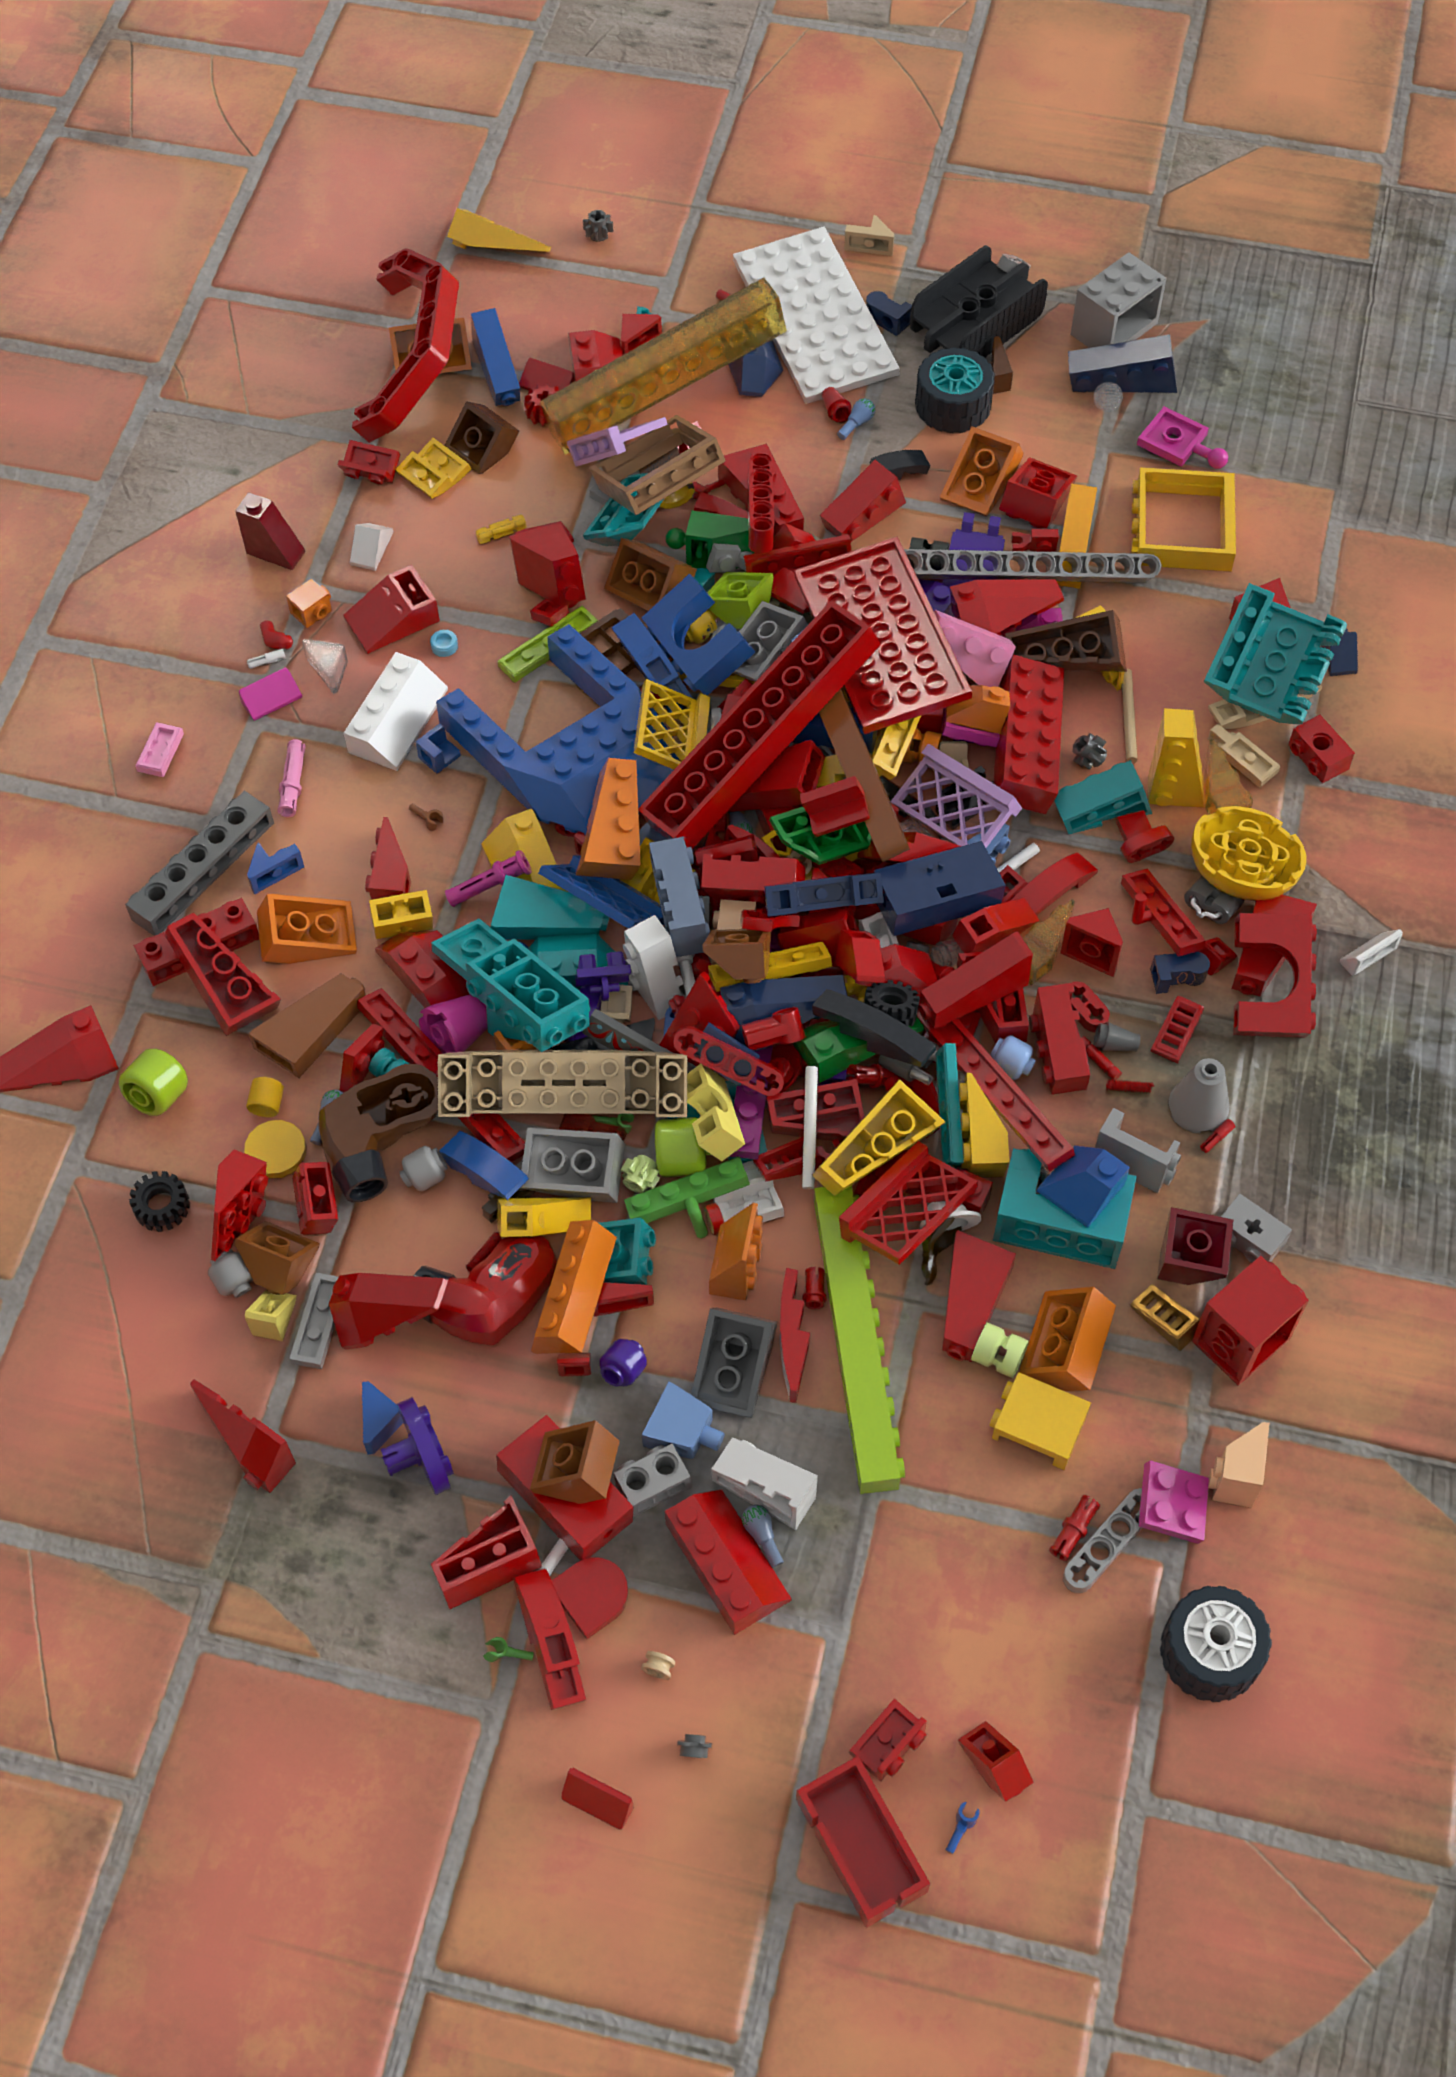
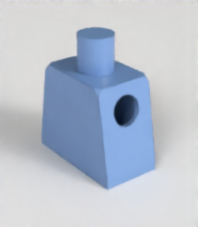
[642,1382,725,1459]

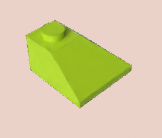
[707,572,773,629]

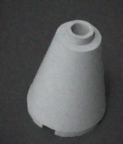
[1168,1058,1230,1133]

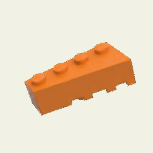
[576,758,641,880]

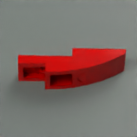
[513,1569,586,1710]

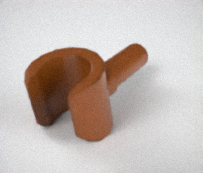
[409,804,443,831]

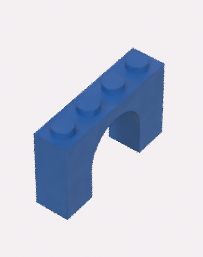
[641,573,755,696]

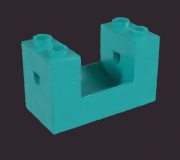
[993,1148,1137,1269]

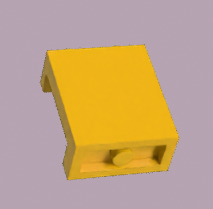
[989,1372,1091,1470]

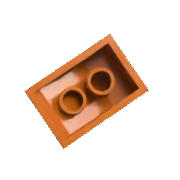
[940,426,1024,516]
[257,893,357,964]

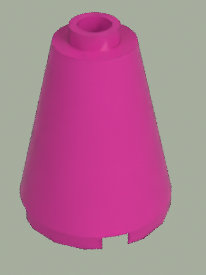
[419,994,488,1054]

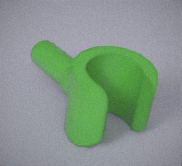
[591,1114,634,1134]
[483,1637,534,1662]

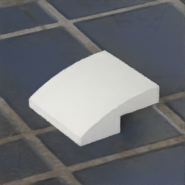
[713,1160,784,1223]

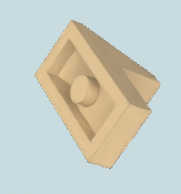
[844,215,894,256]

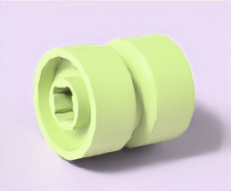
[971,1322,1029,1378]

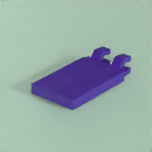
[942,512,1005,587]

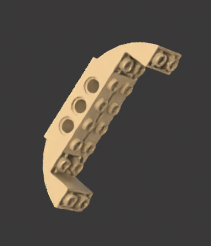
[438,1050,687,1117]

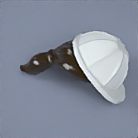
[920,1200,981,1286]

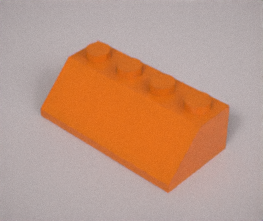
[531,1220,617,1354]

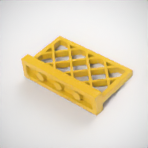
[633,679,710,770]
[871,716,921,780]

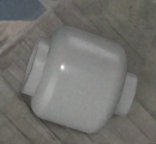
[399,1146,448,1191]
[208,1249,253,1298]

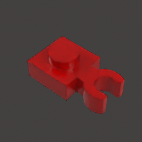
[530,599,578,627]

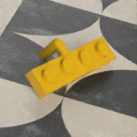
[708,942,832,992]

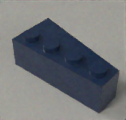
[1068,334,1177,393]

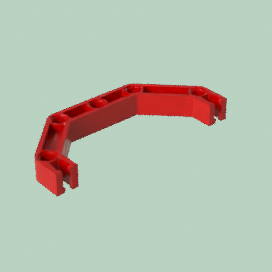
[352,248,459,443]

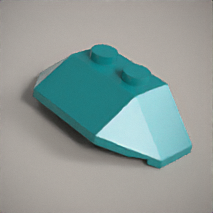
[583,473,665,547]
[528,933,628,990]

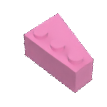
[934,610,1016,687]

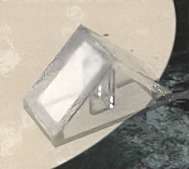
[302,639,348,694]

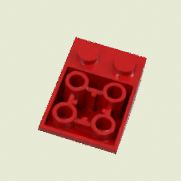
[343,564,440,654]
[211,1149,268,1261]

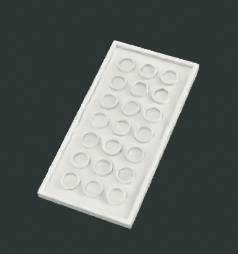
[733,227,900,404]

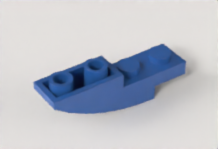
[611,613,693,713]

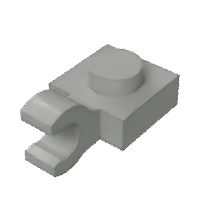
[706,543,753,573]

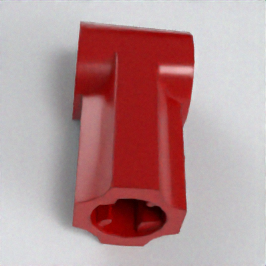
[741,1007,806,1050]

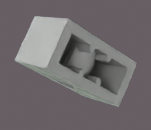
[1221,1194,1292,1263]

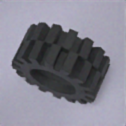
[864,980,920,1027]
[129,1171,190,1232]

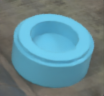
[430,630,458,657]

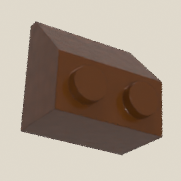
[444,401,520,474]

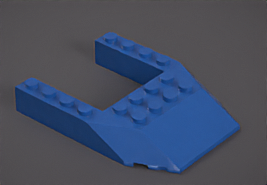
[436,624,680,836]

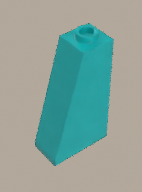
[490,875,610,940]

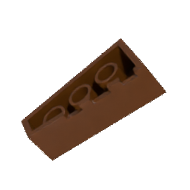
[1005,610,1127,672]

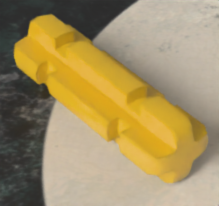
[475,514,526,544]

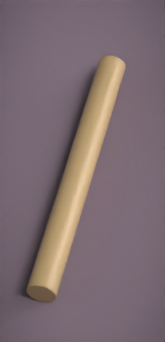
[1122,668,1138,764]

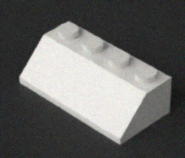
[344,652,448,771]

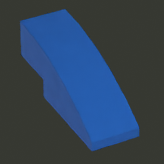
[439,1131,529,1200]

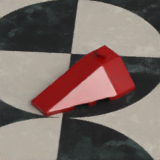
[0,1005,119,1092]

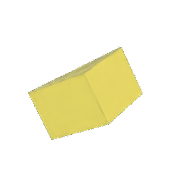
[245,1290,297,1341]

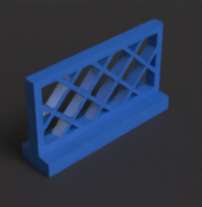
[538,855,664,929]

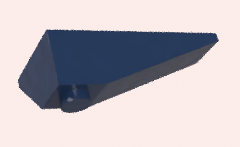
[720,975,847,1052]

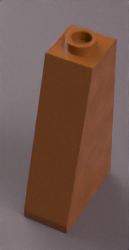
[249,973,366,1078]

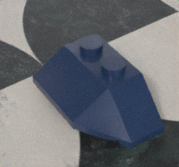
[714,318,783,397]

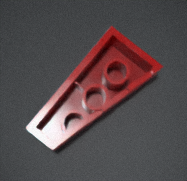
[718,443,804,538]

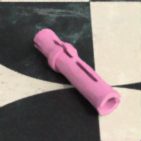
[278,740,306,817]

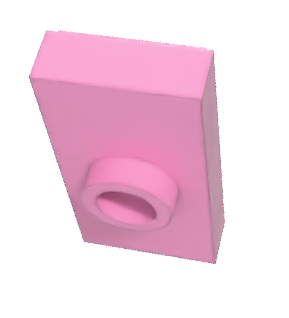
[136,722,184,777]

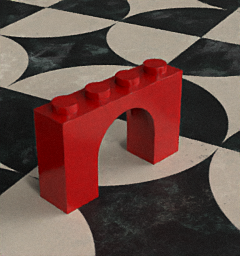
[1233,913,1317,1038]

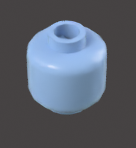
[990,1035,1036,1080]

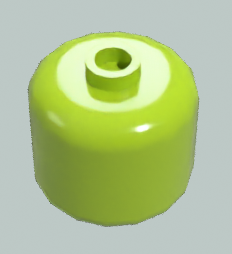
[119,1049,188,1116]
[655,1117,712,1177]

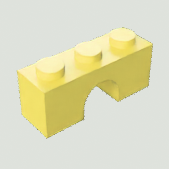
[687,1064,745,1161]

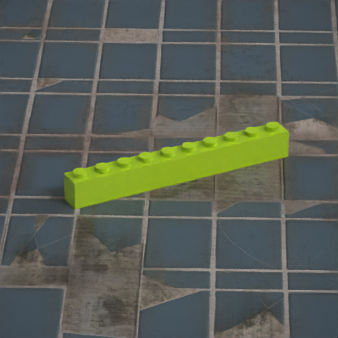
[814,1185,905,1494]

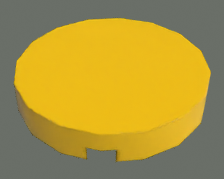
[244,1120,306,1178]

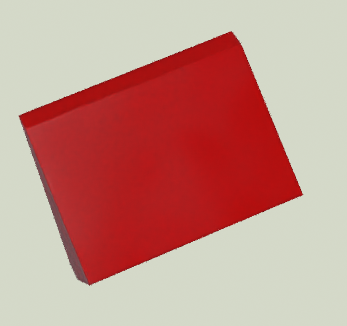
[1060,908,1123,977]

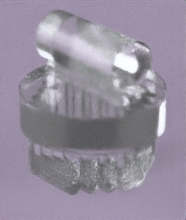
[1093,382,1123,412]

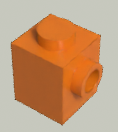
[286,579,332,628]

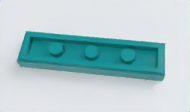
[935,1043,964,1168]

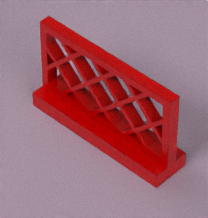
[839,1141,978,1265]

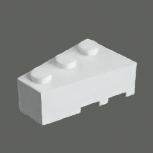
[711,1437,818,1530]

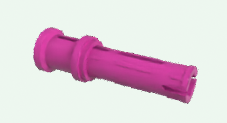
[445,850,532,907]

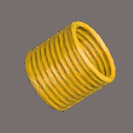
[246,1077,284,1117]

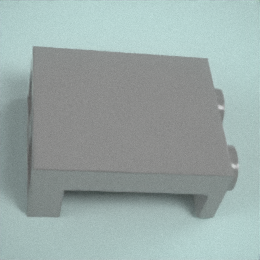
[1095,1108,1181,1193]

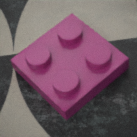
[1138,1460,1209,1544]

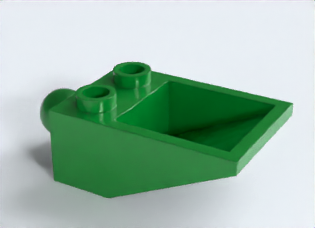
[665,511,755,569]

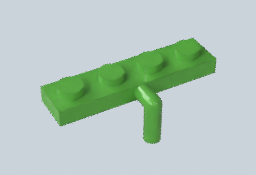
[624,1156,750,1238]

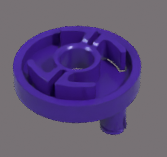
[380,1397,454,1495]

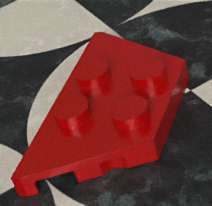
[659,972,741,1071]

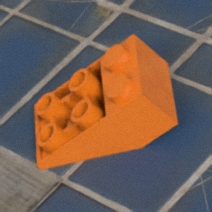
[709,1203,763,1301]

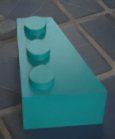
[1054,760,1152,834]

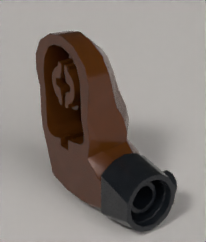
[319,1064,438,1202]

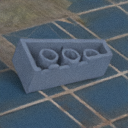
[649,837,710,957]

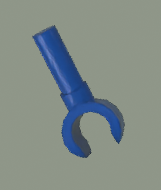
[945,1802,979,1854]

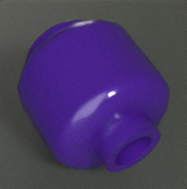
[599,1339,647,1387]

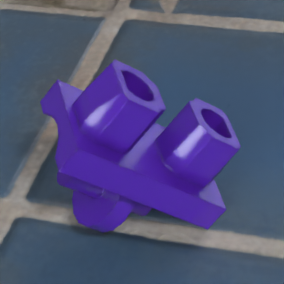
[575,951,631,1002]

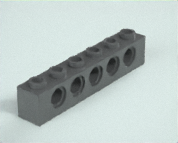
[125,790,274,936]

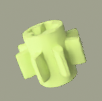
[621,1155,660,1193]

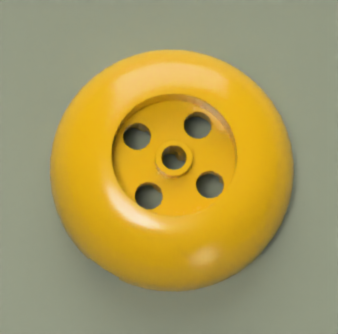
[1191,806,1307,901]

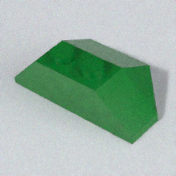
[769,807,872,865]

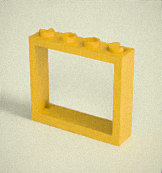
[1131,467,1236,572]

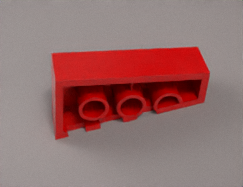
[165,912,281,1036]

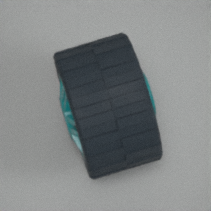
[915,348,995,433]

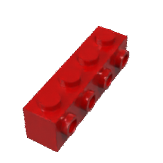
[133,897,260,987]

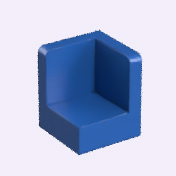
[416,723,461,774]

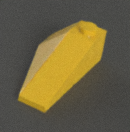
[447,208,551,252]
[481,809,568,892]

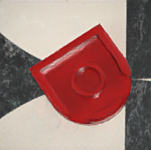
[552,1557,628,1639]

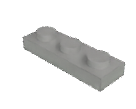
[289,1273,338,1369]

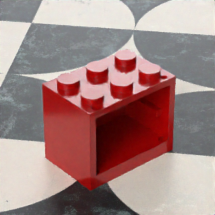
[1192,1255,1309,1386]

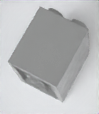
[1071,252,1167,348]

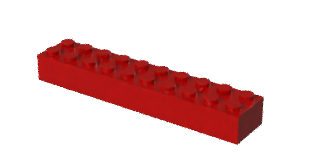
[638,600,881,849]

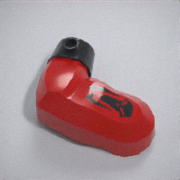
[413,1235,558,1346]

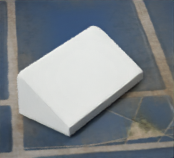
[1339,929,1403,976]

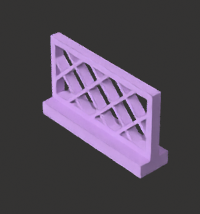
[567,417,668,467]
[891,744,1022,848]

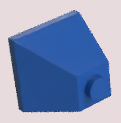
[1037,1145,1130,1228]

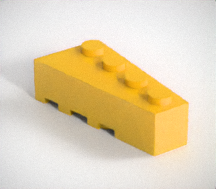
[1148,708,1204,808]
[812,1080,945,1196]

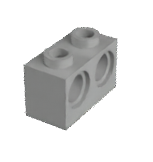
[614,1444,691,1517]

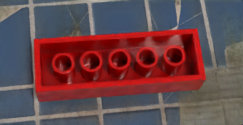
[993,655,1064,815]

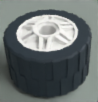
[1160,1586,1272,1702]

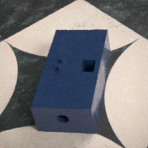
[874,841,1006,936]

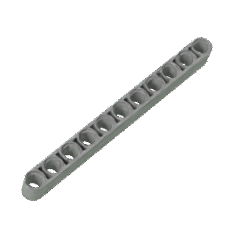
[904,549,1161,583]

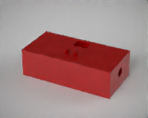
[496,1414,634,1561]

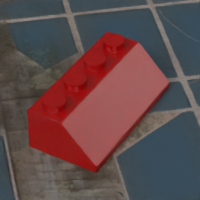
[665,1489,792,1635]

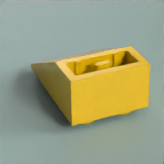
[959,1073,1010,1177]

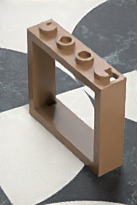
[589,415,726,515]

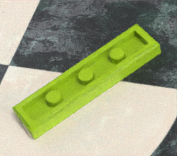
[497,606,598,683]

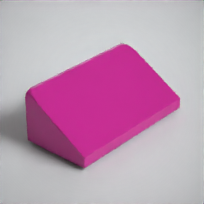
[238,667,302,721]

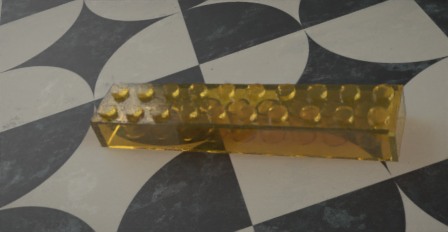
[540,277,787,455]

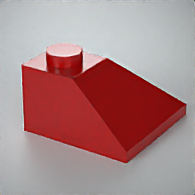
[875,944,938,1004]

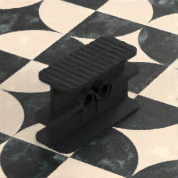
[910,245,1048,358]

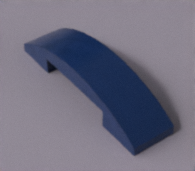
[764,873,884,917]

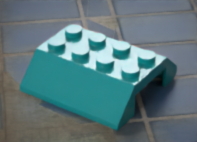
[1204,583,1347,724]

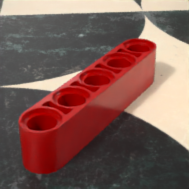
[748,453,774,554]

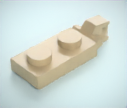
[1208,724,1280,788]

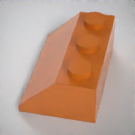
[389,317,472,373]
[1019,1286,1116,1391]

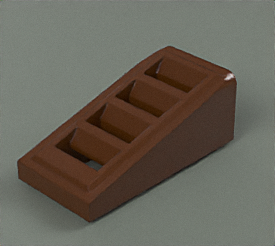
[991,336,1013,394]

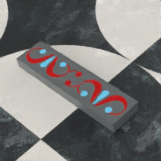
[582,1009,697,1073]

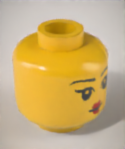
[685,609,718,644]

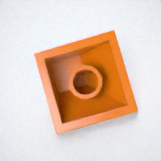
[945,685,1010,734]

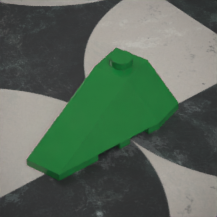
[792,1017,924,1083]

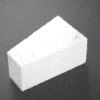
[623,915,686,1020]

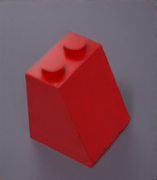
[509,522,586,607]

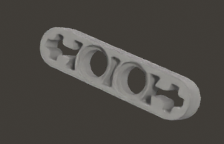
[1063,1488,1142,1593]

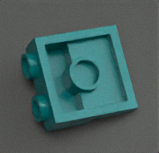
[599,1218,656,1285]

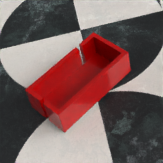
[796,1756,931,1928]

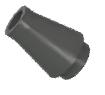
[1094,1022,1140,1052]

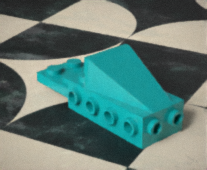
[431,918,590,1052]

